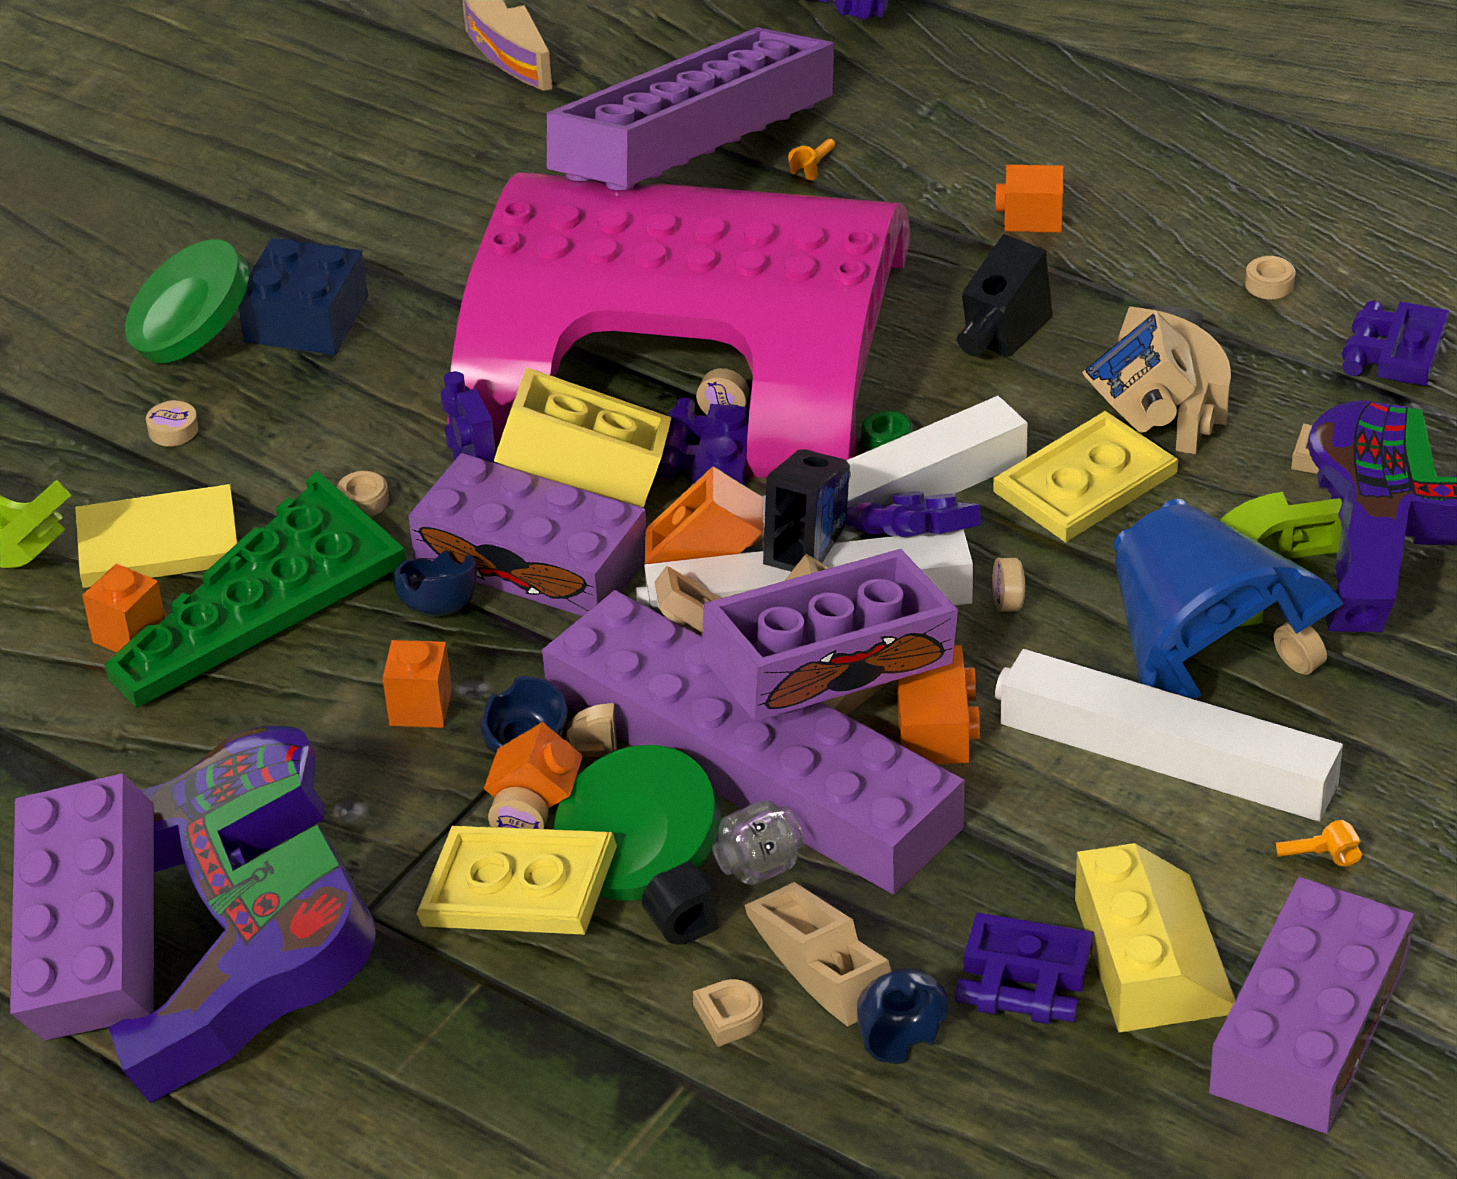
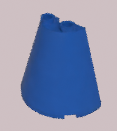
[1113,499,1344,700]

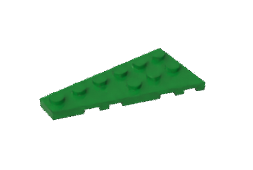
[105,471,406,708]

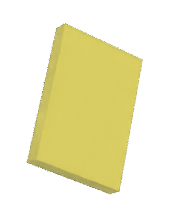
[993,411,1178,542]
[75,484,238,588]
[417,826,617,935]

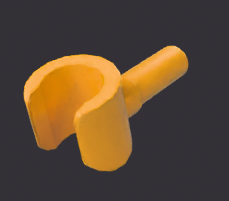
[788,139,835,180]
[1276,820,1362,867]

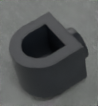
[641,860,720,945]

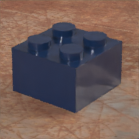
[238,238,369,355]

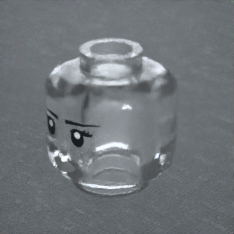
[713,800,803,885]

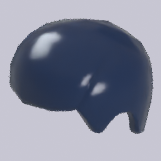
[393,551,477,617]
[480,676,568,754]
[857,968,948,1064]

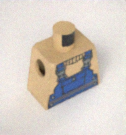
[1082,311,1197,433]

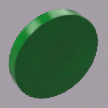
[125,239,249,363]
[554,745,721,901]

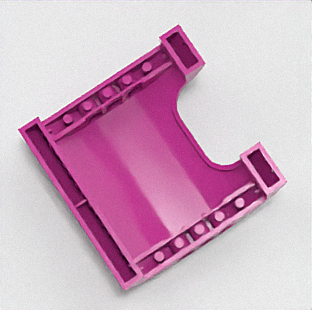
[448,172,910,478]

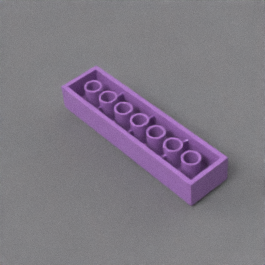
[547,27,834,190]
[542,590,965,895]

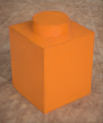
[995,165,1063,232]
[82,563,166,653]
[382,640,452,728]
[484,722,583,808]

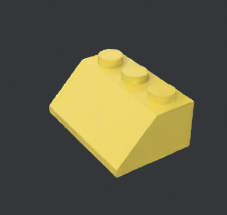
[494,367,672,508]
[1075,843,1236,1032]

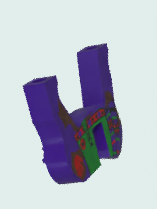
[1308,400,1457,632]
[108,726,375,1103]

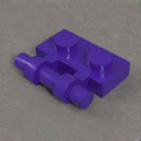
[1342,301,1449,386]
[441,371,497,464]
[657,398,750,485]
[846,491,981,537]
[955,912,1094,1025]

